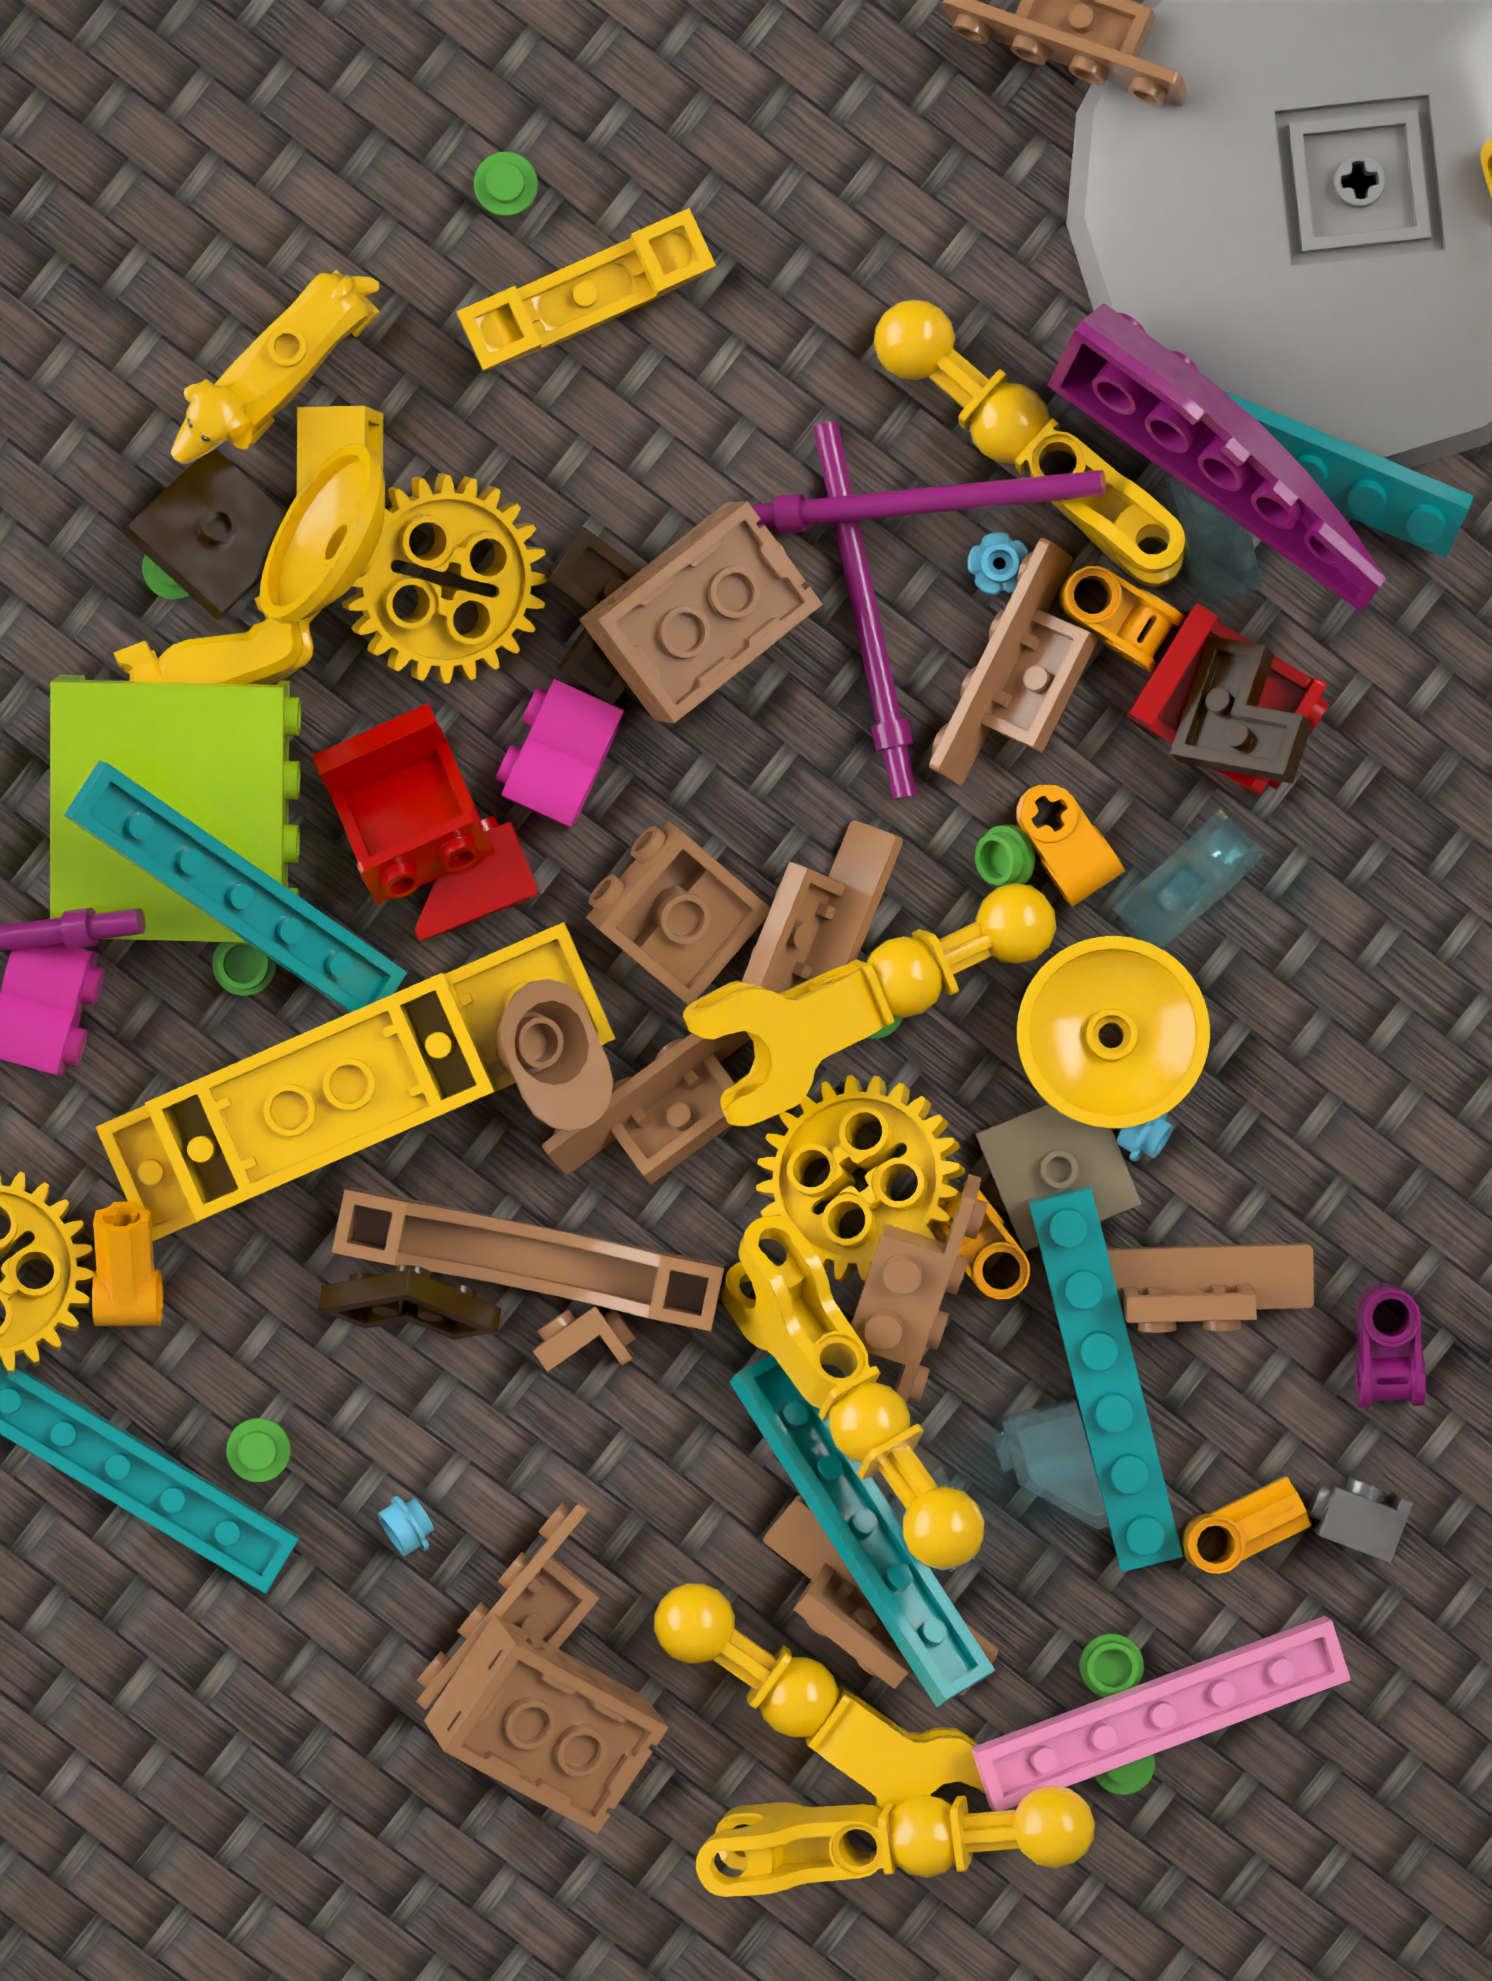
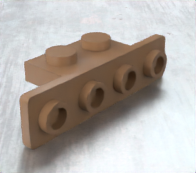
[942,0,1188,106]
[929,538,1099,785]
[742,820,903,993]
[542,1031,751,1184]
[851,1174,988,1405]
[1107,1243,1314,1333]
[763,1495,998,1695]
[416,1499,601,1710]

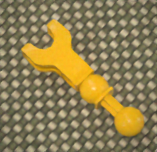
[873,299,1185,587]
[683,883,1057,1126]
[721,1215,984,1570]
[654,1583,985,1810]
[696,1785,1095,1897]

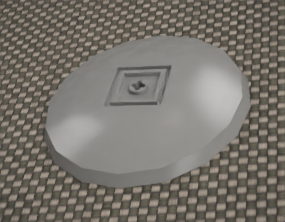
[1066,0,1492,469]

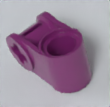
[1355,1283,1426,1408]

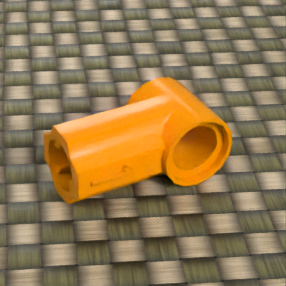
[92,1202,163,1326]
[1180,1476,1312,1574]

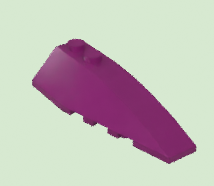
[1047,303,1386,612]

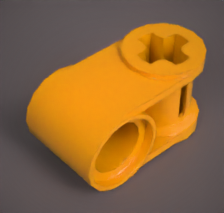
[1059,566,1185,672]
[1016,785,1125,908]
[932,1181,1030,1300]

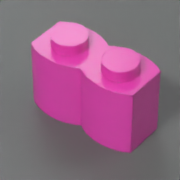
[495,679,625,829]
[0,943,105,1076]

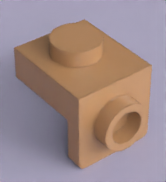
[533,1305,636,1372]

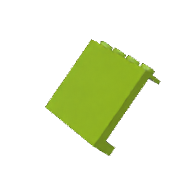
[50,675,301,943]

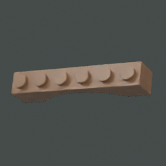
[331,1187,725,1331]

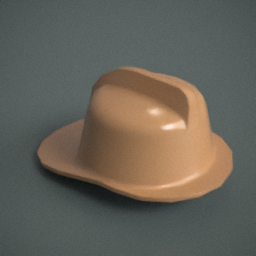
[495,979,613,1132]

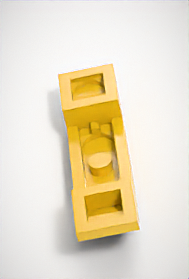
[456,208,716,372]

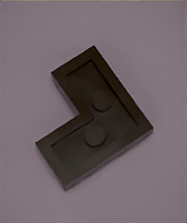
[544,526,641,705]
[1169,636,1312,784]
[318,1265,501,1340]

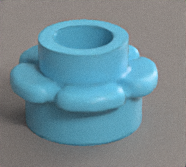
[967,532,1029,595]
[1117,1112,1173,1162]
[378,1496,434,1556]

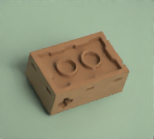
[579,501,823,723]
[424,1614,669,1834]

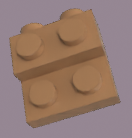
[586,821,771,1005]

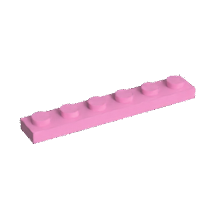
[971,1616,1351,1811]

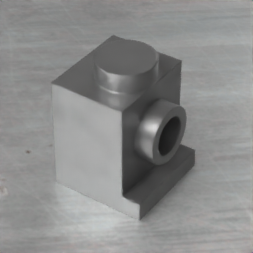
[1307,1477,1413,1563]

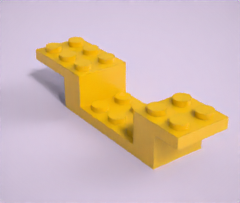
[96,922,616,1241]

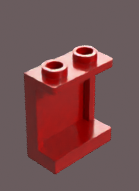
[1125,603,1329,796]
[312,703,495,905]

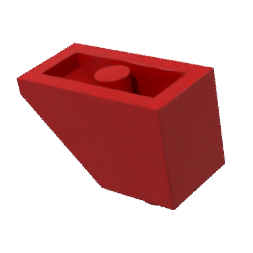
[415,816,542,942]

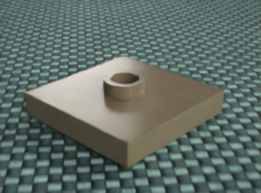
[975,1104,1142,1252]

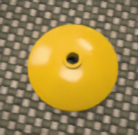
[260,443,385,624]
[1017,936,1210,1129]

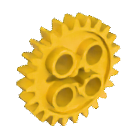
[342,473,548,684]
[756,1075,965,1284]
[0,1172,94,1375]

